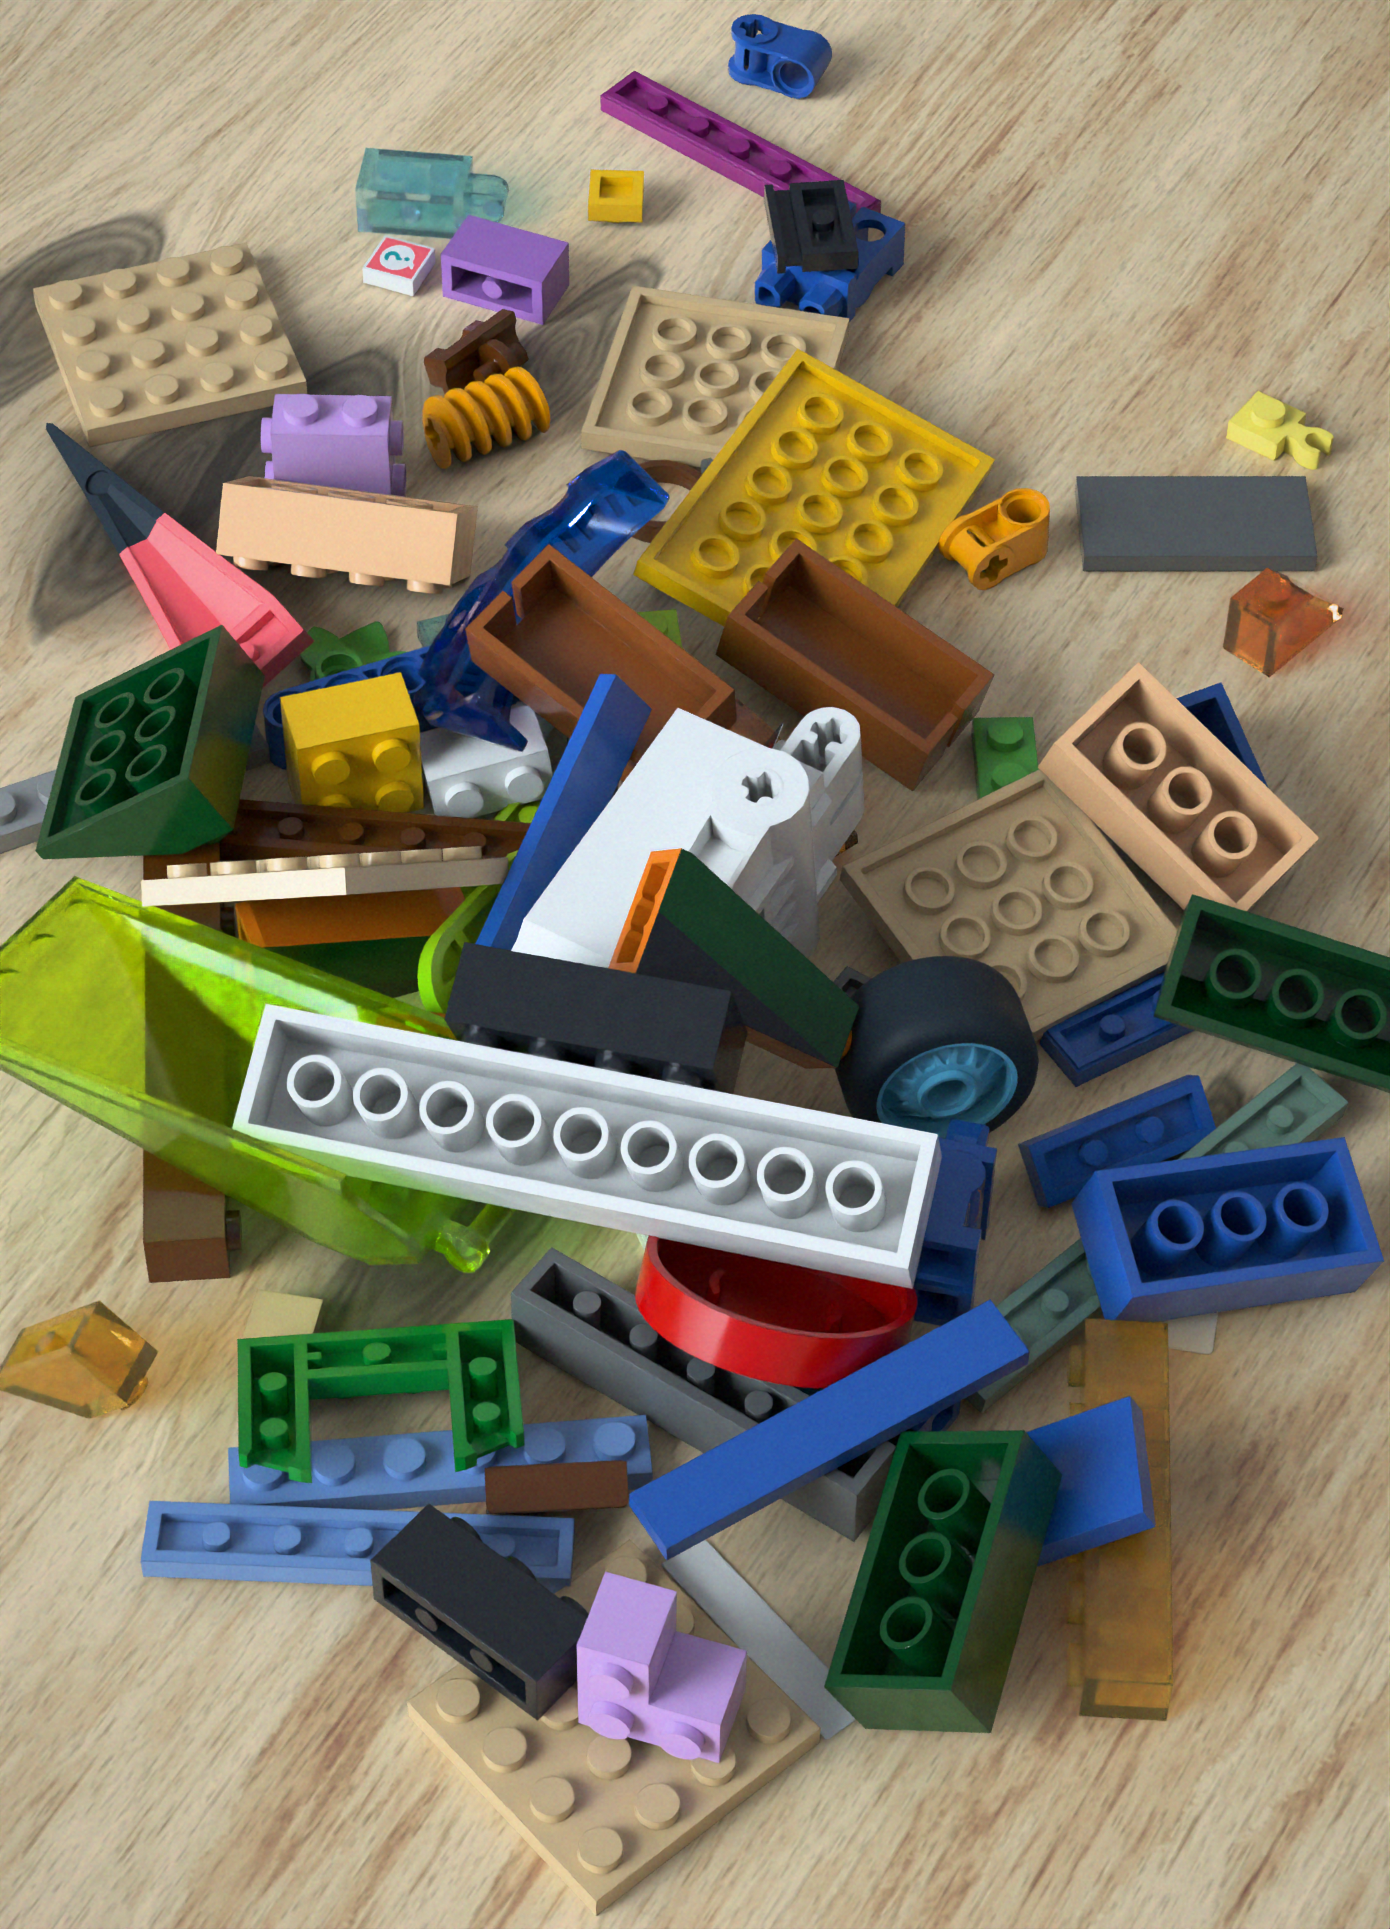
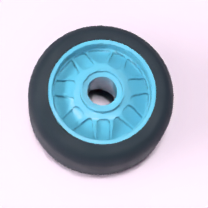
[835,956,1039,1138]

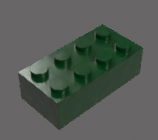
[824,1430,1062,1733]

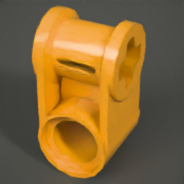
[938,488,1050,590]

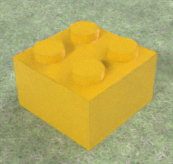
[280,672,424,813]

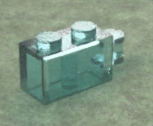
[355,148,509,239]

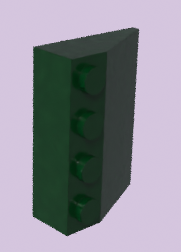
[35,625,265,859]

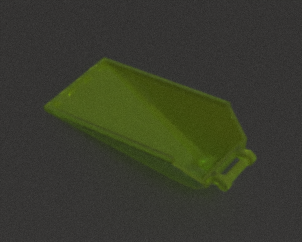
[0,876,517,1273]

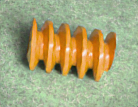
[422,367,551,469]

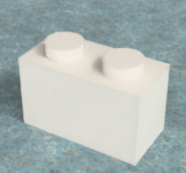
[420,705,553,818]

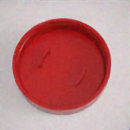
[635,1235,917,1388]

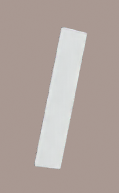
[662,1540,856,1739]

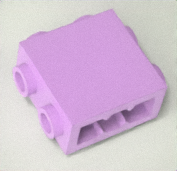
[261,394,406,497]

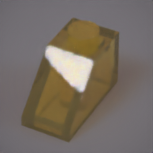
[0,1300,158,1419]

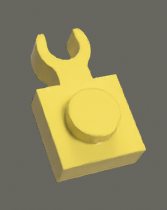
[1226,391,1334,470]

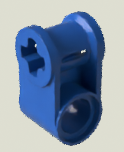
[728,14,832,99]

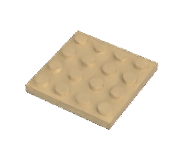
[33,242,307,447]
[581,286,849,467]
[839,769,1177,1042]
[141,846,509,907]
[407,1539,821,1916]

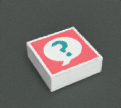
[363,235,436,296]

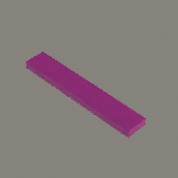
[600,71,881,213]

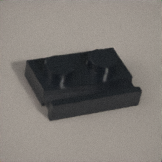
[764,180,858,274]

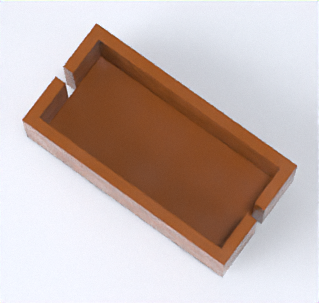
[715,538,995,792]
[465,544,737,782]

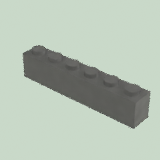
[511,1247,896,1542]

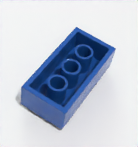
[1071,1137,1384,1329]

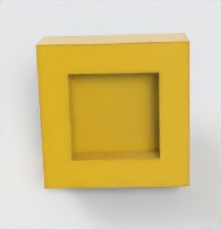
[588,169,644,223]

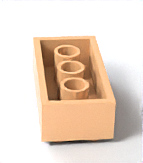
[216,476,478,594]
[1038,662,1320,912]

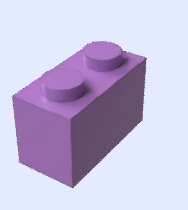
[441,215,569,325]

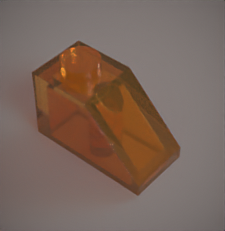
[1223,567,1344,678]

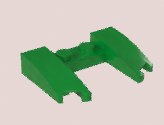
[237,1319,525,1483]

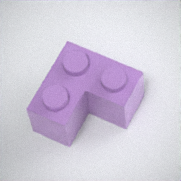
[577,1572,747,1763]

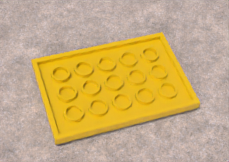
[633,348,995,627]

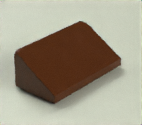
[485,1460,629,1514]

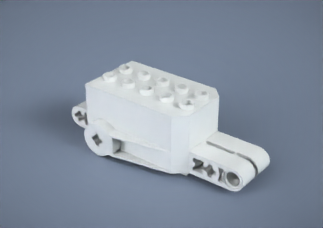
[511,707,865,968]

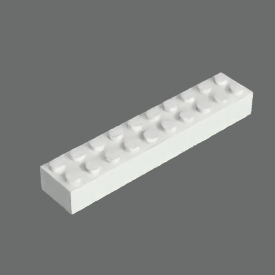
[231,1004,942,1289]

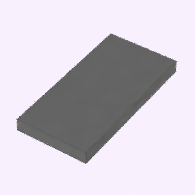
[1075,476,1318,571]

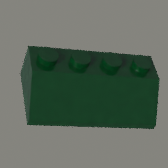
[1153,894,1390,1093]

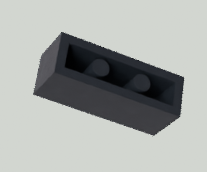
[370,1504,589,1721]

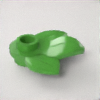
[300,621,406,681]

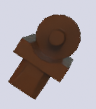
[424,309,529,394]

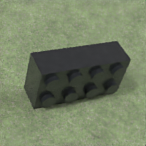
[444,942,748,1094]

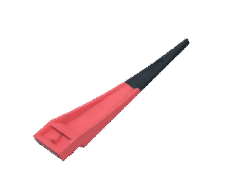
[46,423,314,689]

